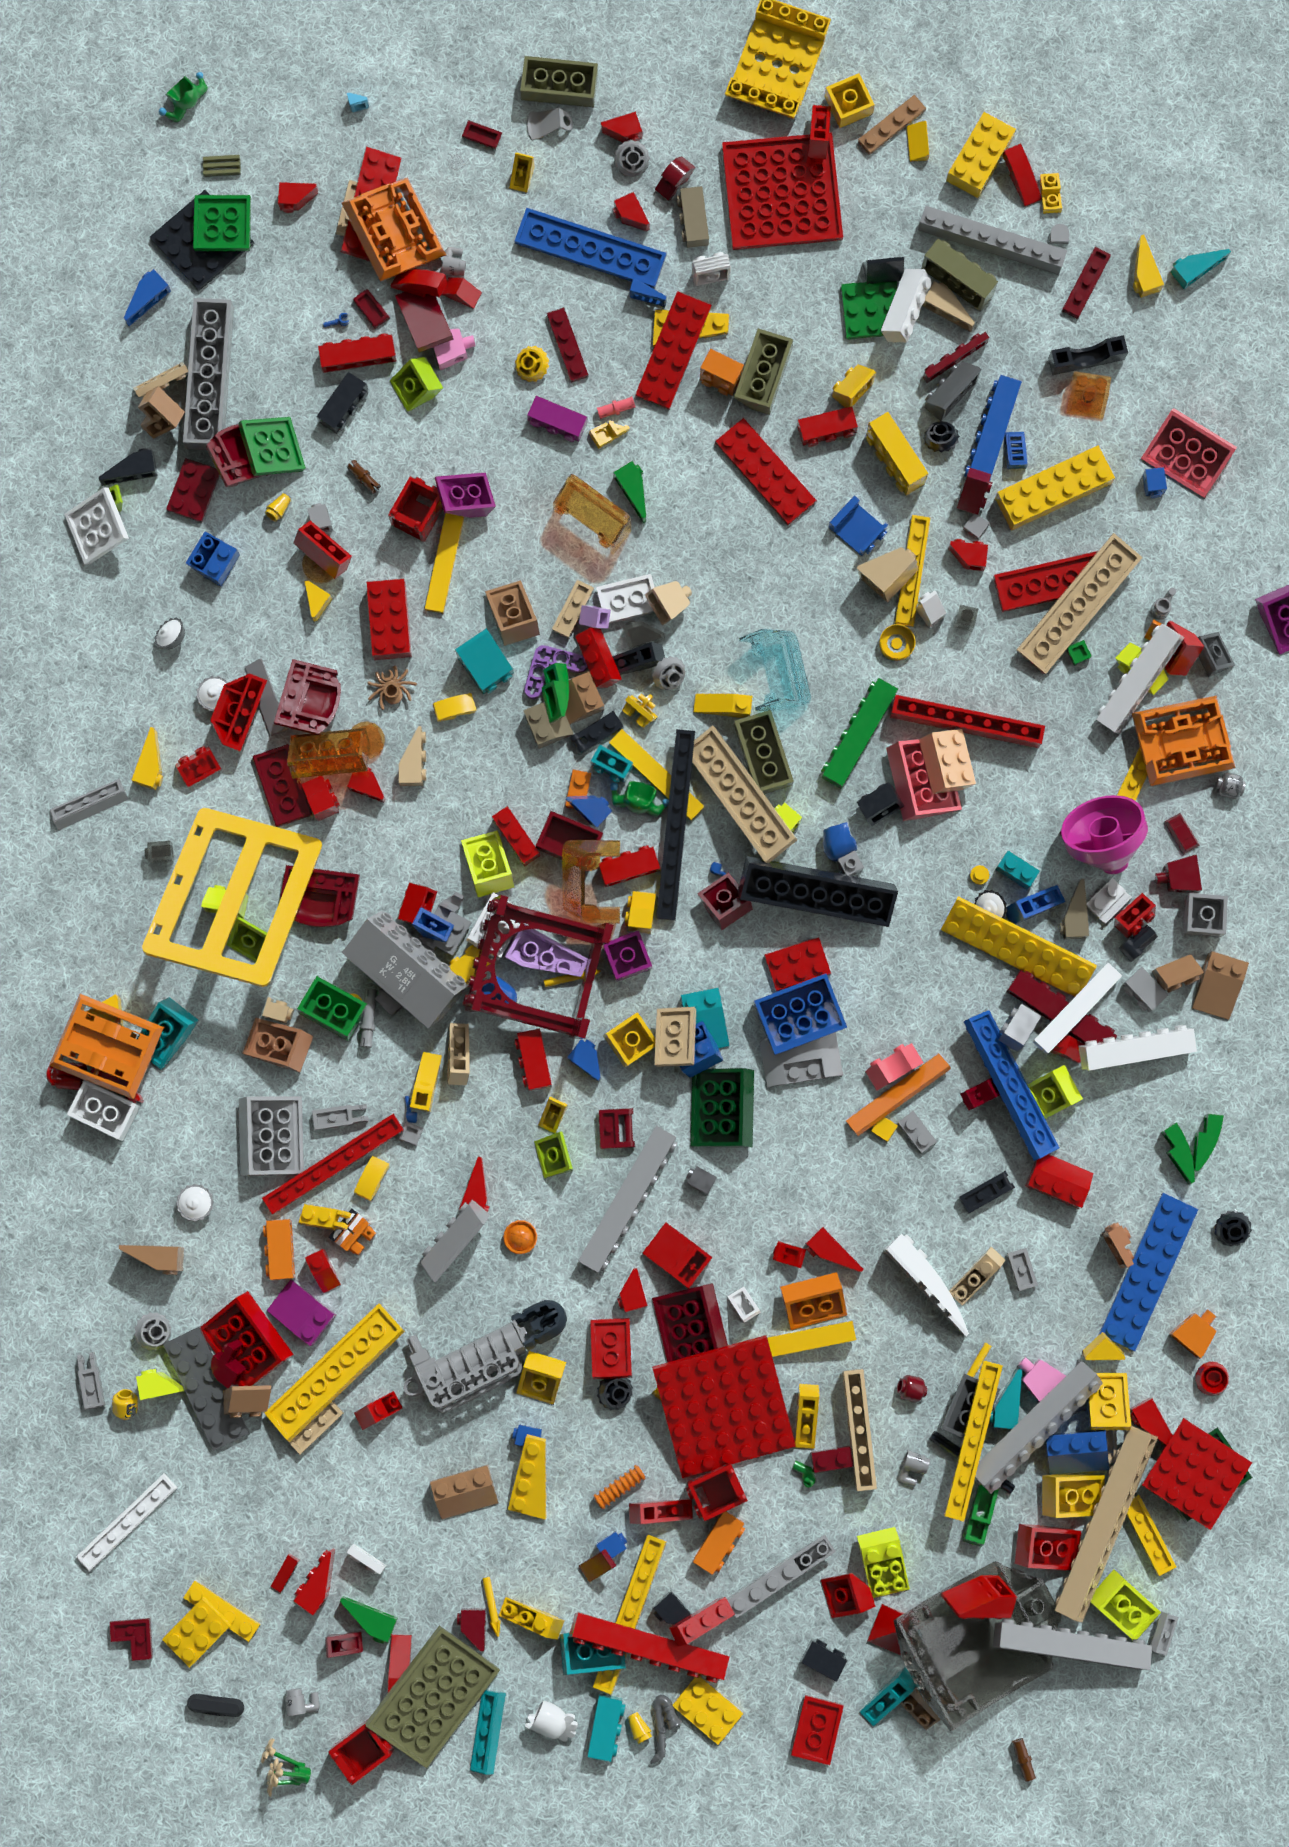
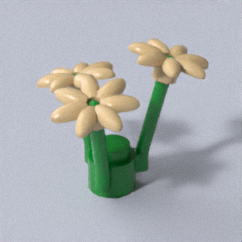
[261,1738,311,1797]

